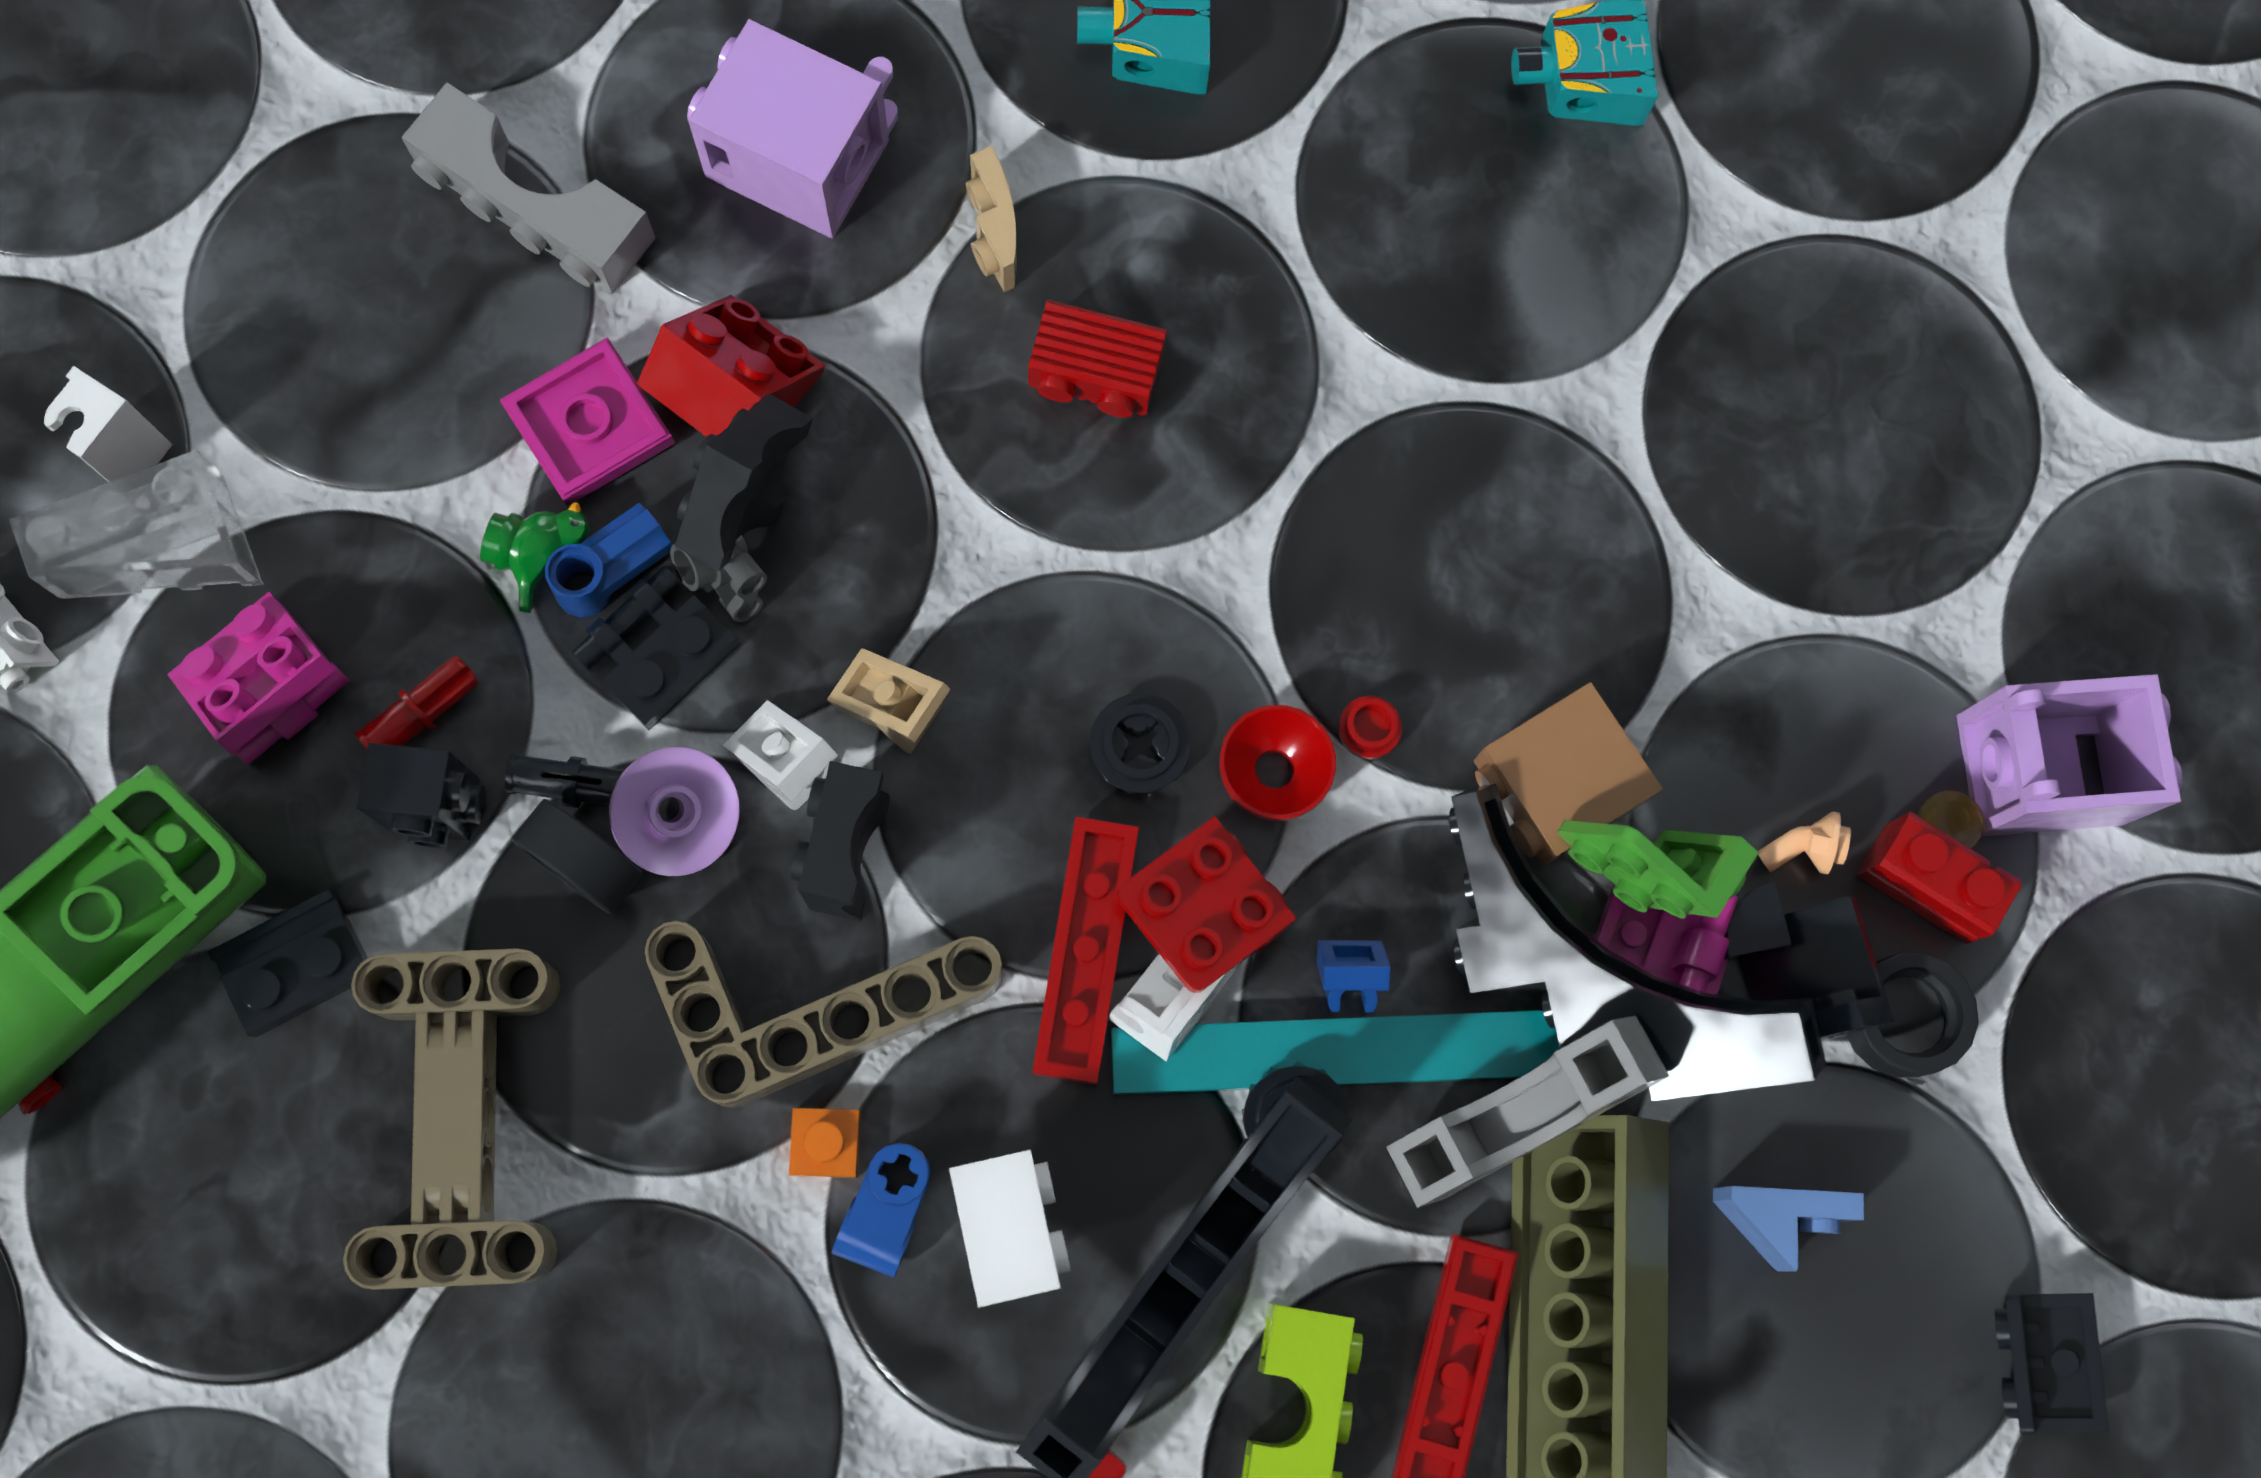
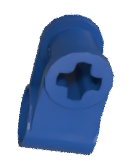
[832,1143,931,1278]

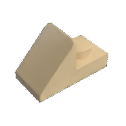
[827,648,951,754]

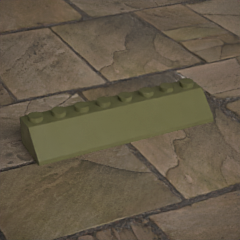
[1506,1115,1669,1478]

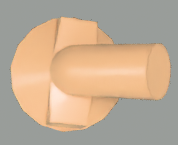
[1758,812,1851,874]

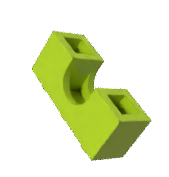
[1241,1303,1363,1478]

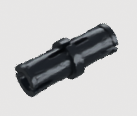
[505,753,625,808]

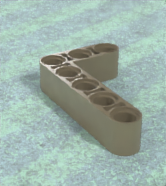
[645,921,1003,1108]

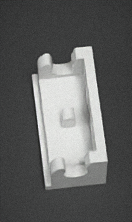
[44,366,173,499]
[1109,954,1243,1062]

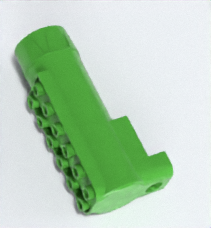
[0,765,266,1119]

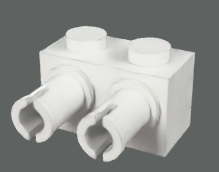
[949,1150,1071,1307]

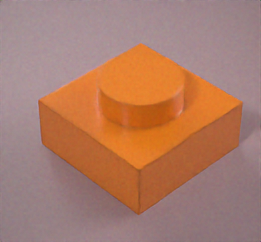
[789,1108,861,1178]

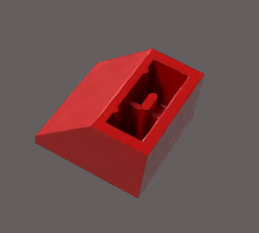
[637,295,826,437]

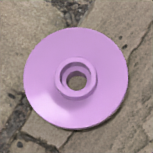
[609,746,739,876]

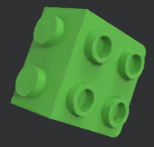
[1557,820,1759,918]

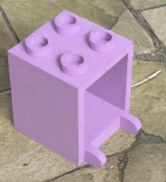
[687,19,898,239]
[1956,674,2182,837]

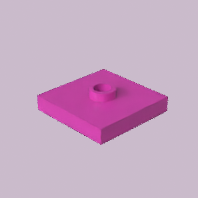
[500,337,675,507]

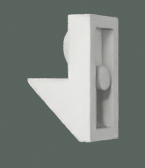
[723,700,838,810]

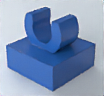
[1317,940,1390,1012]

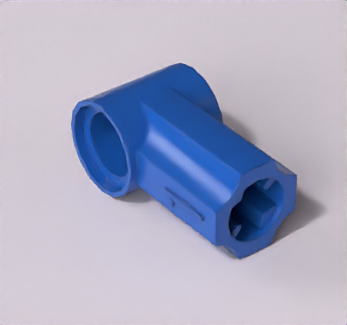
[545,503,672,618]

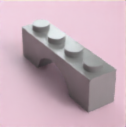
[401,82,656,294]
[1386,1016,1670,1208]

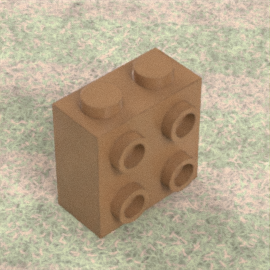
[1473,682,1663,867]

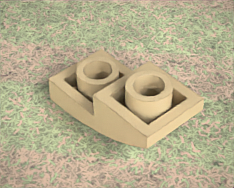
[965,145,1017,292]

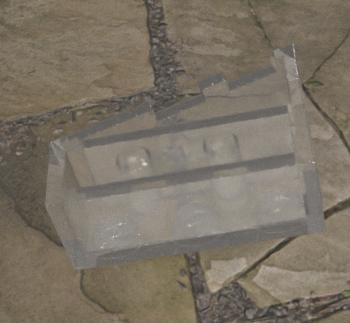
[9,450,263,599]

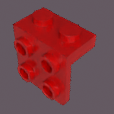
[1117,816,1297,993]

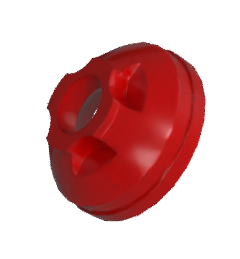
[1219,705,1336,821]

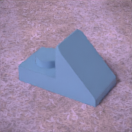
[1713,1186,1864,1272]

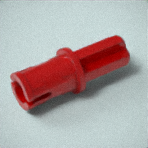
[354,656,478,749]

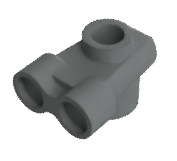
[670,535,767,623]

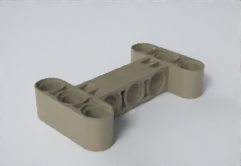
[343,949,561,1289]

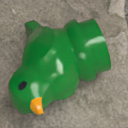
[480,502,590,613]

